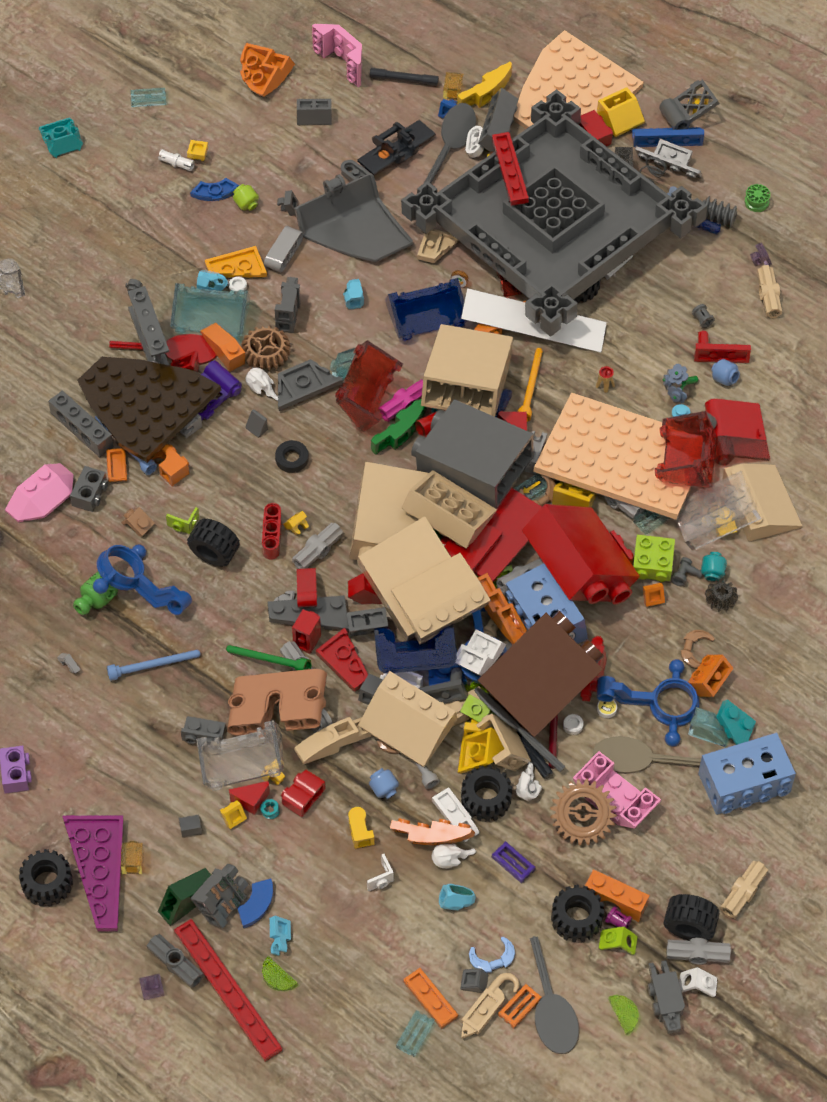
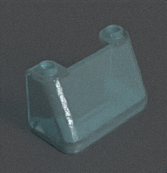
[170,283,251,339]

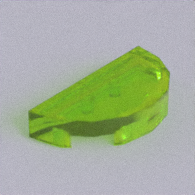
[262,956,298,992]
[608,995,639,1036]

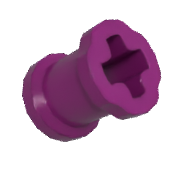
[605,906,633,928]

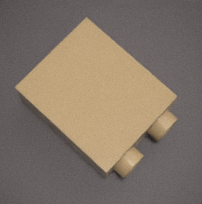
[421,324,513,417]
[349,462,429,560]
[357,516,466,645]

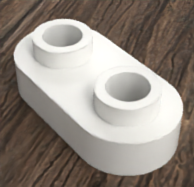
[465,126,484,158]

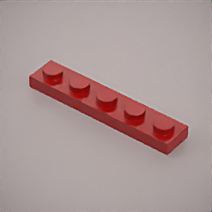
[492,132,529,206]

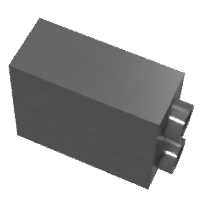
[411,399,534,509]

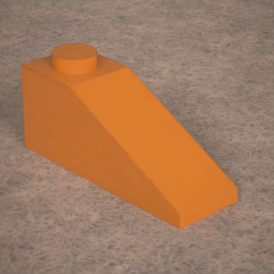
[200,323,245,372]

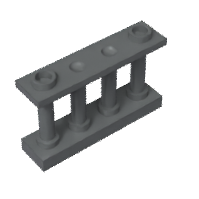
[128,286,169,365]

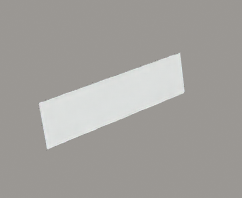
[461,288,607,352]

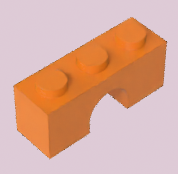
[152,444,189,486]
[585,869,650,922]

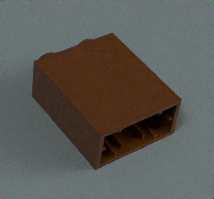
[477,611,604,737]

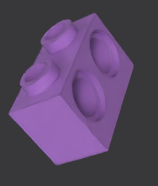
[0,746,32,793]

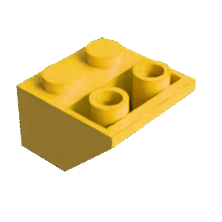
[597,87,645,137]

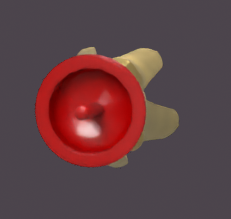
[596,366,615,393]

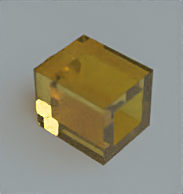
[443,72,463,100]
[121,841,144,874]

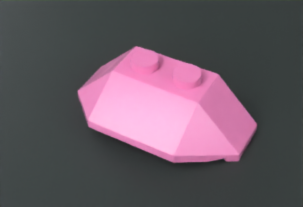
[5,463,74,523]

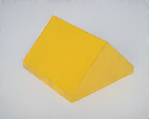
[552,481,597,507]

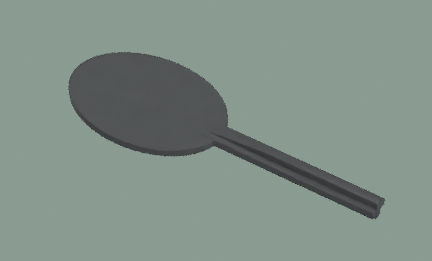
[423,103,476,184]
[474,687,565,772]
[530,936,579,1054]

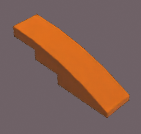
[478,573,527,645]

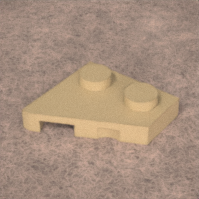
[417,229,459,263]

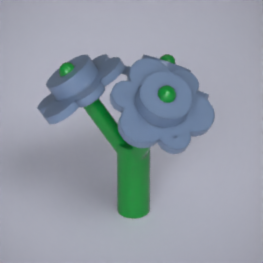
[663,364,698,403]

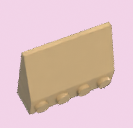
[722,464,802,542]
[402,470,497,548]
[391,553,490,642]
[358,671,458,767]

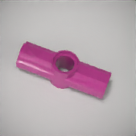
[378,379,423,422]

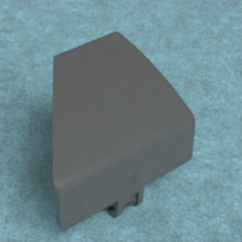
[294,173,413,262]

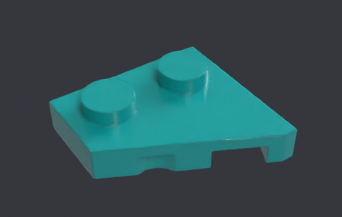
[716,699,756,745]

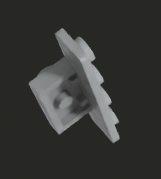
[635,139,702,178]

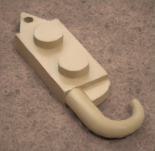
[461,973,519,1039]

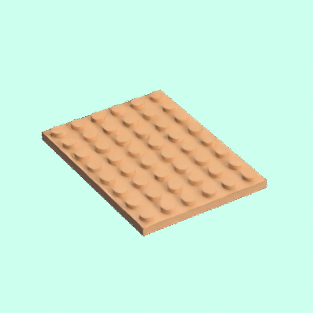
[533,393,711,520]

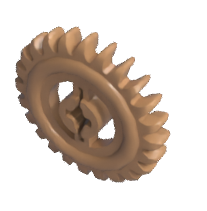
[550,779,617,846]

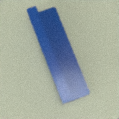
[632,127,704,147]

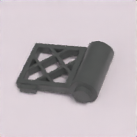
[659,79,720,130]

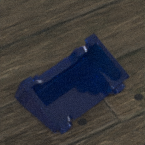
[385,278,469,341]
[374,624,457,674]

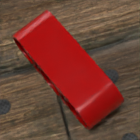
[262,503,282,560]
[297,568,317,607]

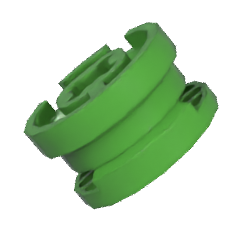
[744,184,770,212]

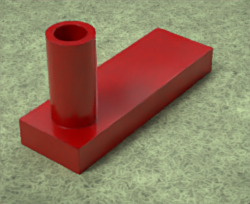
[694,331,751,363]

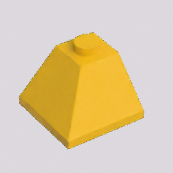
[458,727,504,774]

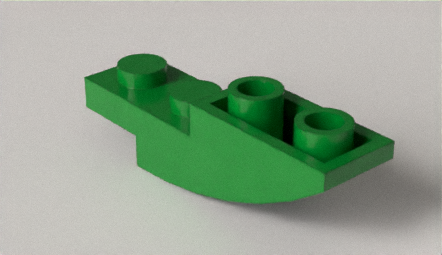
[371,399,427,455]

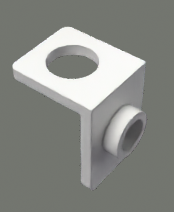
[367,854,394,891]
[679,967,717,997]

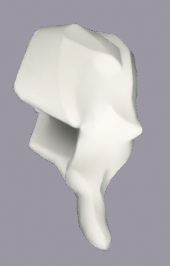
[245,368,278,400]
[516,762,542,801]
[431,844,476,869]

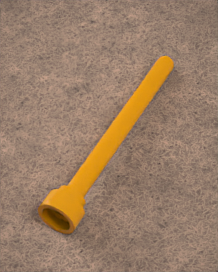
[517,348,543,422]

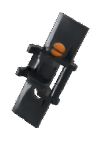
[357,120,436,175]

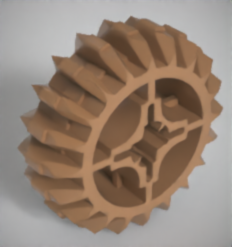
[241,325,291,372]

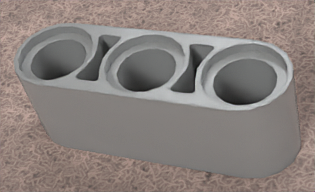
[264,226,304,272]

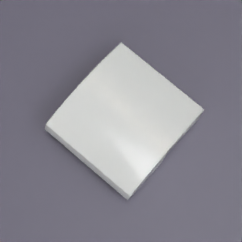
[453,630,506,676]

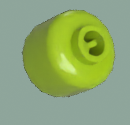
[233,184,259,211]

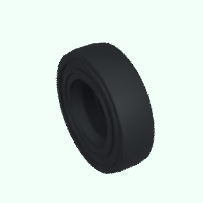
[275,440,309,473]

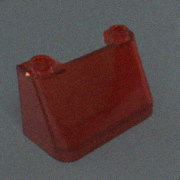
[335,340,403,432]
[655,411,717,489]

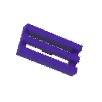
[492,841,536,883]

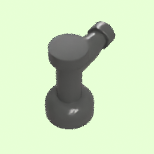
[671,557,702,586]

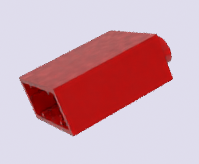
[522,504,640,605]

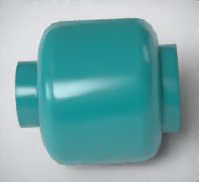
[701,552,727,581]

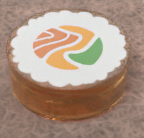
[450,270,469,288]

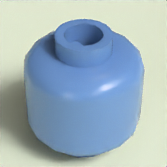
[711,359,740,386]
[369,768,399,799]

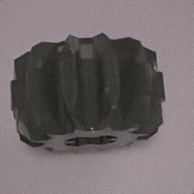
[705,579,738,612]

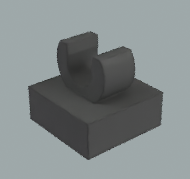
[277,190,298,216]

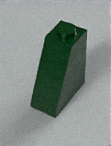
[157,868,212,926]

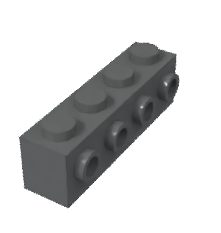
[478,88,518,152]

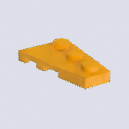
[205,246,267,278]

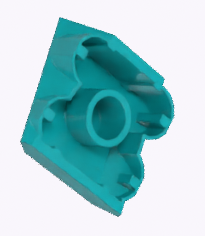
[39,117,83,158]

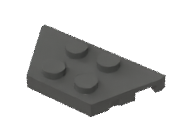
[278,359,343,411]

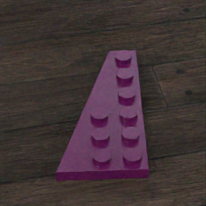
[62,815,124,932]

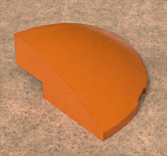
[240,43,295,97]

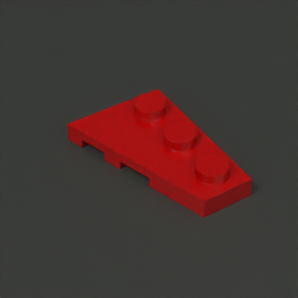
[316,628,368,692]

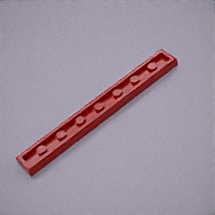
[174,919,283,1062]

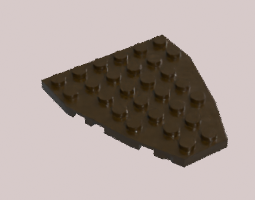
[77,356,222,463]

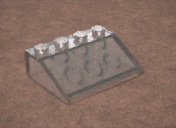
[677,471,761,551]

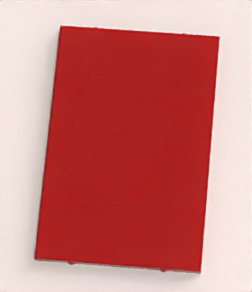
[441,488,542,582]

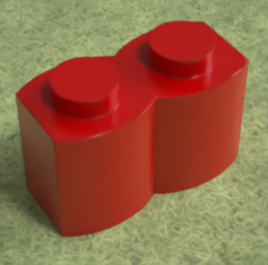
[281,769,326,817]

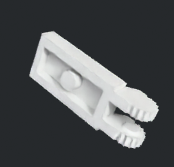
[432,787,479,842]

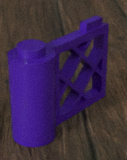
[198,360,242,421]

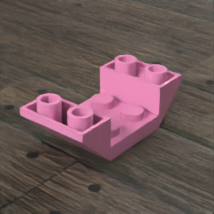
[312,24,362,87]
[573,751,661,829]

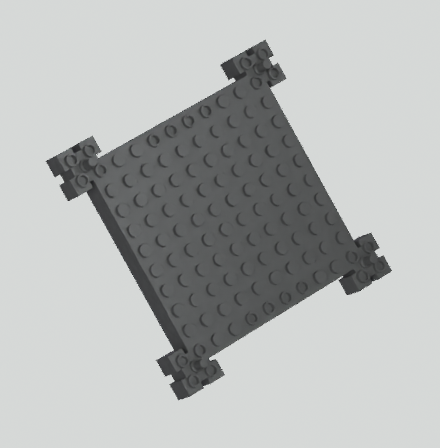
[401,89,707,337]

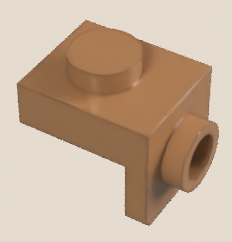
[121,507,155,537]

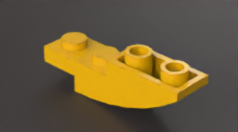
[457,62,512,108]

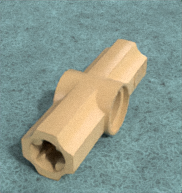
[757,265,782,318]
[720,861,768,919]

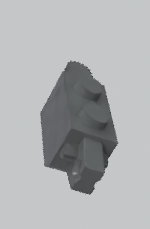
[647,960,685,1034]

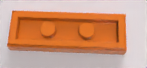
[403,968,458,1029]

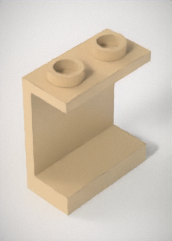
[476,714,531,771]

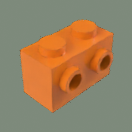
[688,655,733,697]

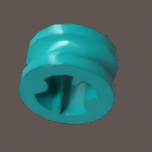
[261,799,280,819]

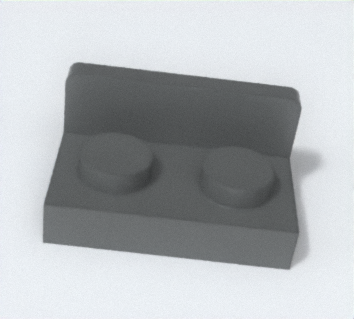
[181,716,226,747]

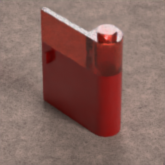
[705,399,770,466]

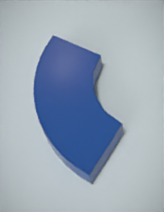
[190,178,240,201]
[237,878,273,929]

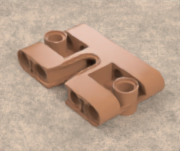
[227,669,327,735]

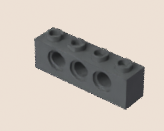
[48,390,114,458]

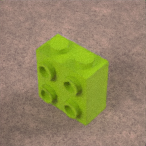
[633,535,675,582]

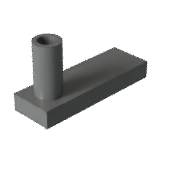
[418,668,468,703]

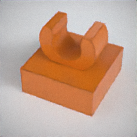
[643,583,665,607]

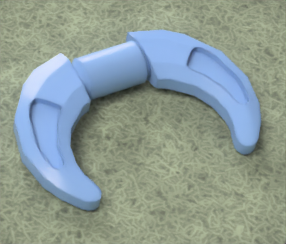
[469,937,515,973]

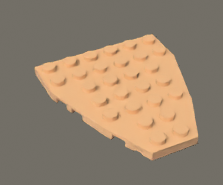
[513,30,644,129]

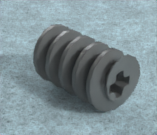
[702,196,737,228]

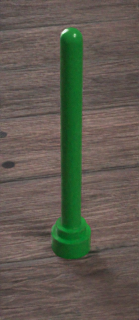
[226,645,312,671]

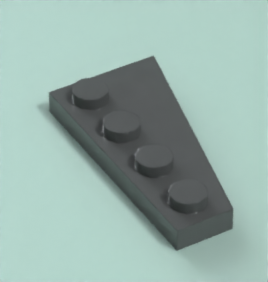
[267,595,349,633]

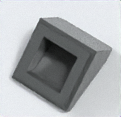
[246,409,268,437]
[179,814,202,837]
[460,968,488,993]

